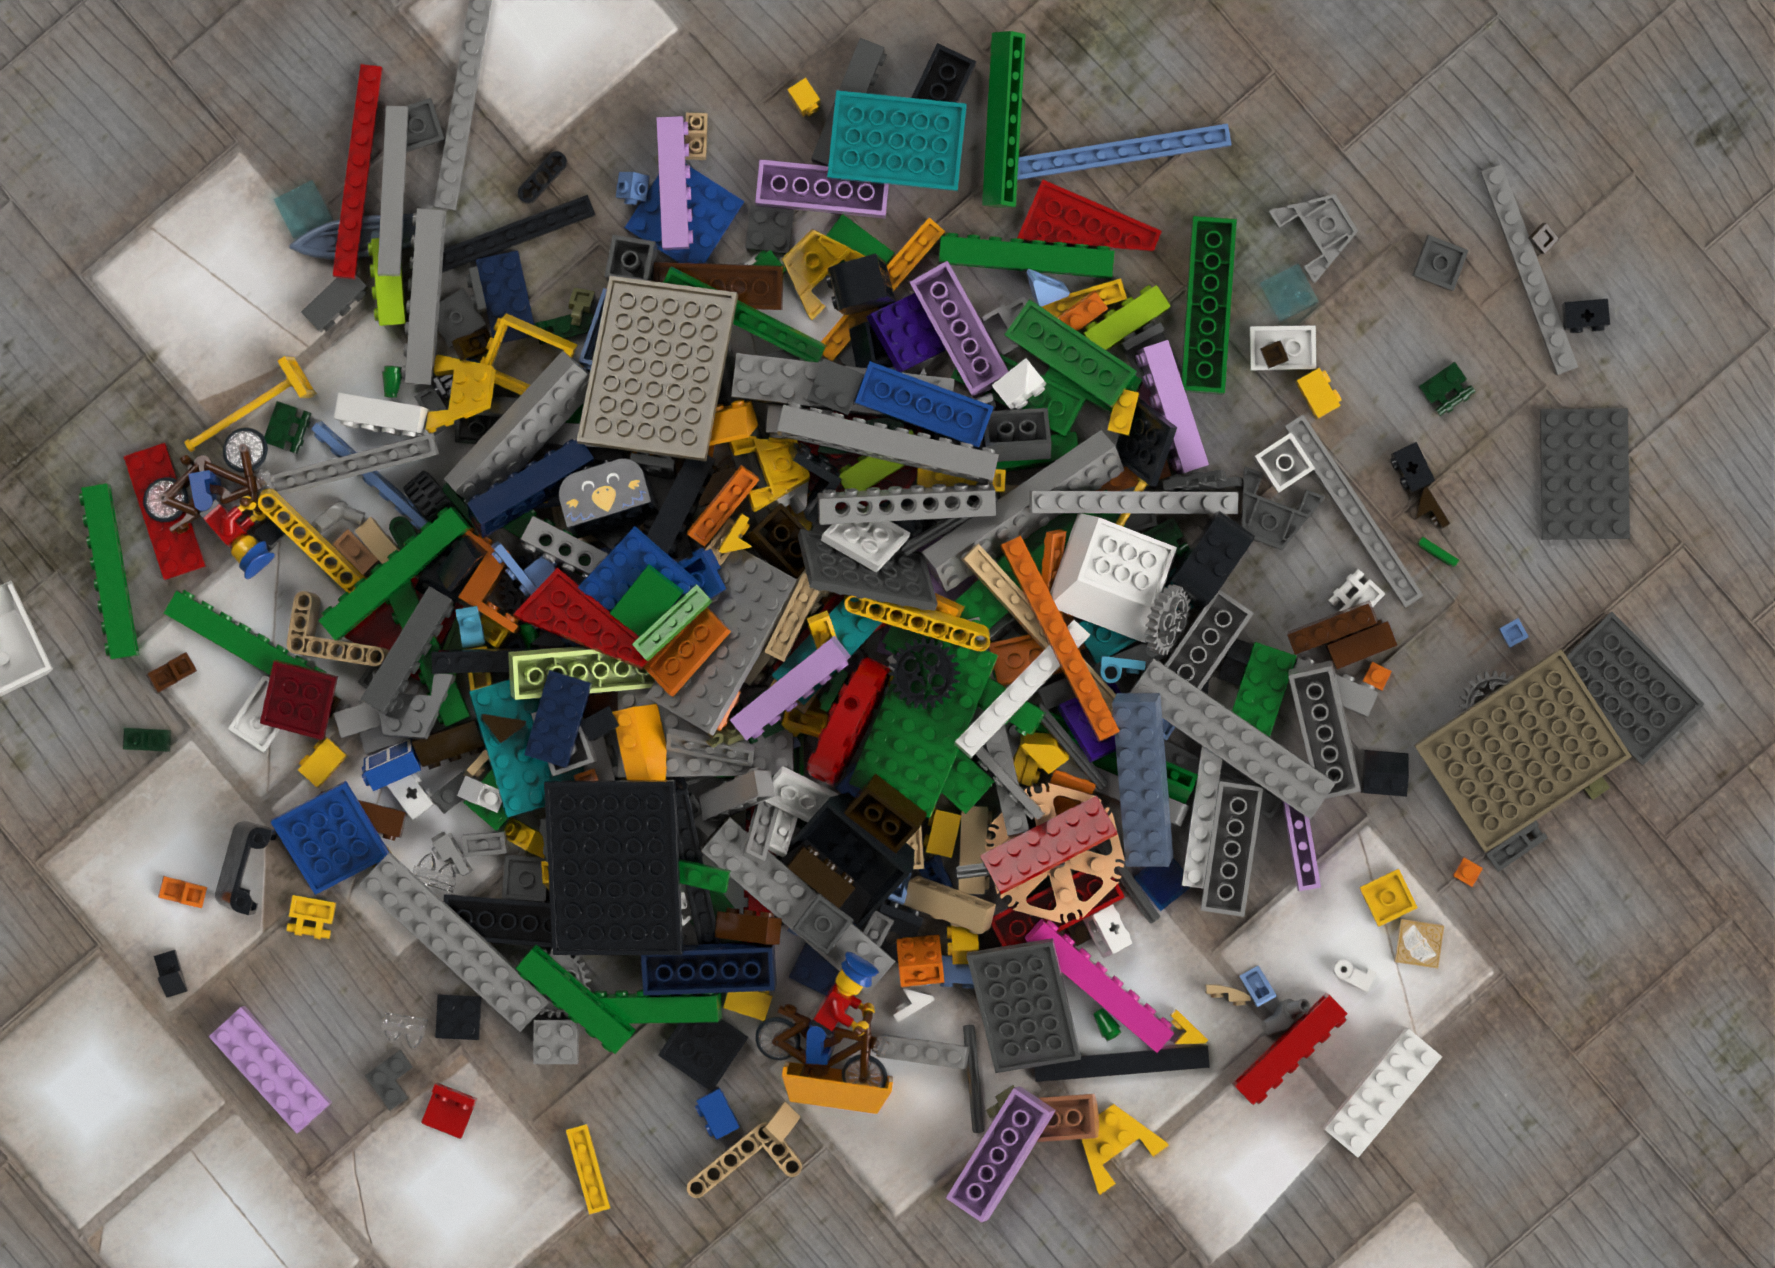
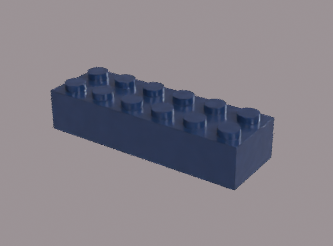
[467,439,594,539]
[641,942,777,995]

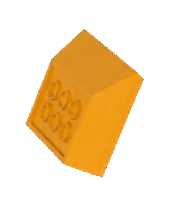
[782,1061,893,1114]

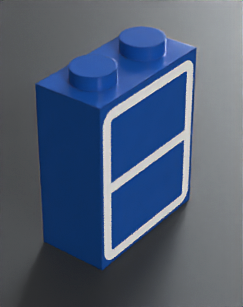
[362,738,421,791]

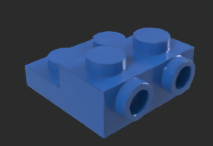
[678,548,726,599]

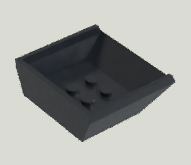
[777,792,915,929]

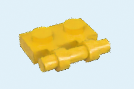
[286,895,336,940]

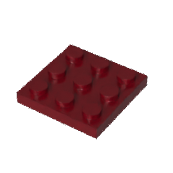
[260,660,338,740]

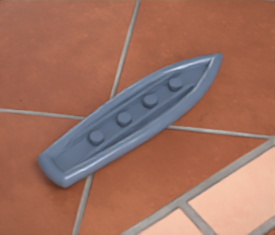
[289,214,416,260]

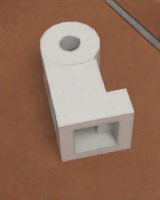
[1333,960,1377,992]

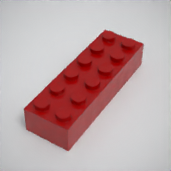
[991,871,1125,947]
[1232,993,1348,1105]

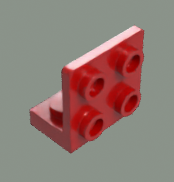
[421,1082,478,1139]

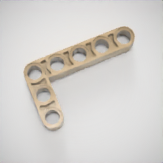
[287,591,389,667]
[687,1122,802,1198]

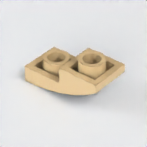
[685,113,708,160]
[355,517,400,564]
[1205,984,1251,1006]
[762,1102,801,1145]

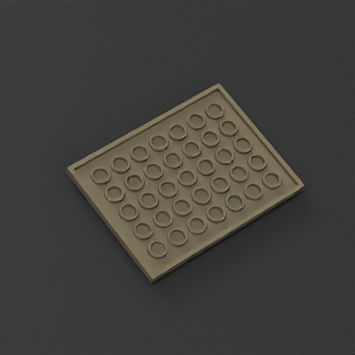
[577,276,738,461]
[1414,648,1632,853]

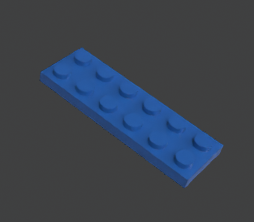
[855,362,994,448]

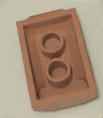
[1037,1094,1099,1142]

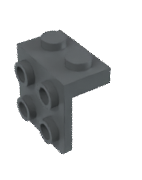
[1120,322,1178,381]

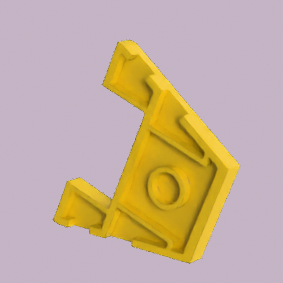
[781,229,865,320]
[425,355,496,433]
[729,436,810,512]
[1081,1103,1169,1195]

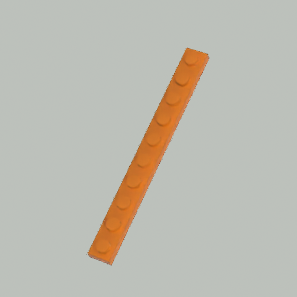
[1000,536,1120,742]

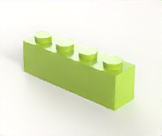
[368,237,407,326]
[1083,285,1171,351]
[839,429,915,491]

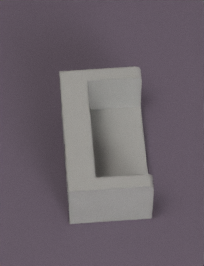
[981,305,1020,356]

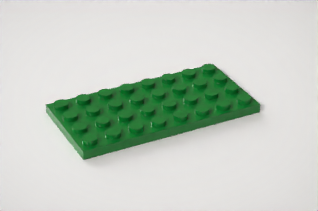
[849,632,999,818]

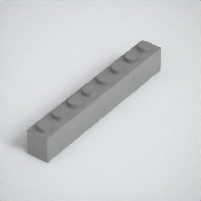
[402,208,446,385]

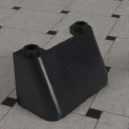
[215,821,278,915]

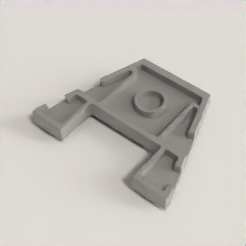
[1268,194,1358,284]

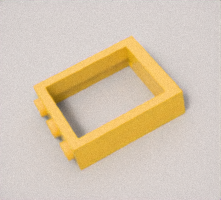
[480,313,578,395]

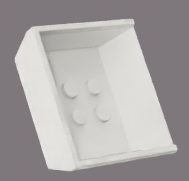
[1050,513,1177,643]
[0,581,53,697]

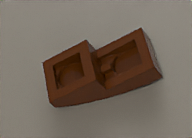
[146,652,197,694]

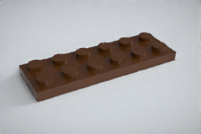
[654,262,783,310]

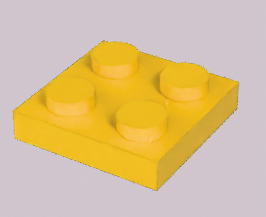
[1359,869,1418,927]

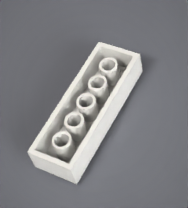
[1322,1027,1442,1157]

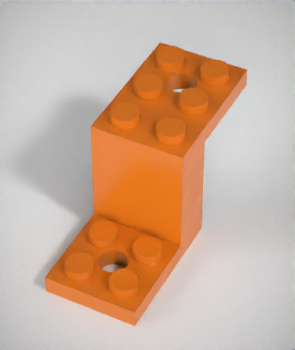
[458,527,520,634]

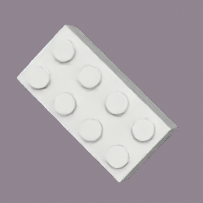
[334,393,432,438]

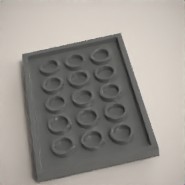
[1540,408,1630,540]
[798,529,937,611]
[1566,611,1704,766]
[967,938,1081,1073]

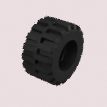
[403,470,458,523]

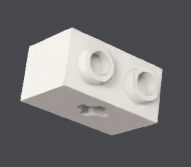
[387,772,435,820]
[1083,904,1132,958]

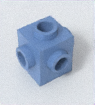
[616,172,649,205]

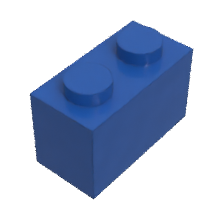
[695,1088,740,1140]

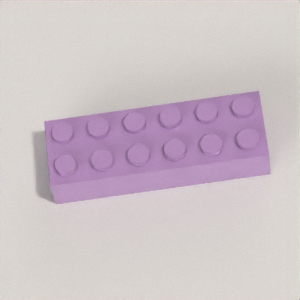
[755,160,889,219]
[910,261,1009,399]
[1135,340,1209,475]
[209,1006,332,1133]
[946,1086,1056,1223]

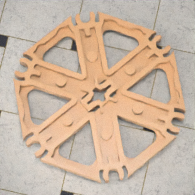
[985,783,1125,923]

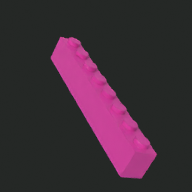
[1025,918,1174,1053]

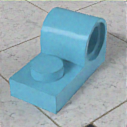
[456,606,485,648]
[1100,656,1146,683]

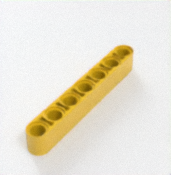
[258,488,367,594]
[844,594,990,652]

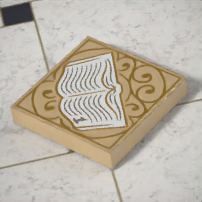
[1394,919,1445,969]

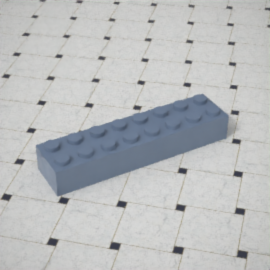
[1112,693,1173,867]

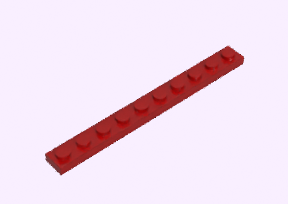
[333,64,383,280]

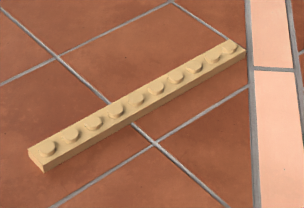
[961,544,1116,716]

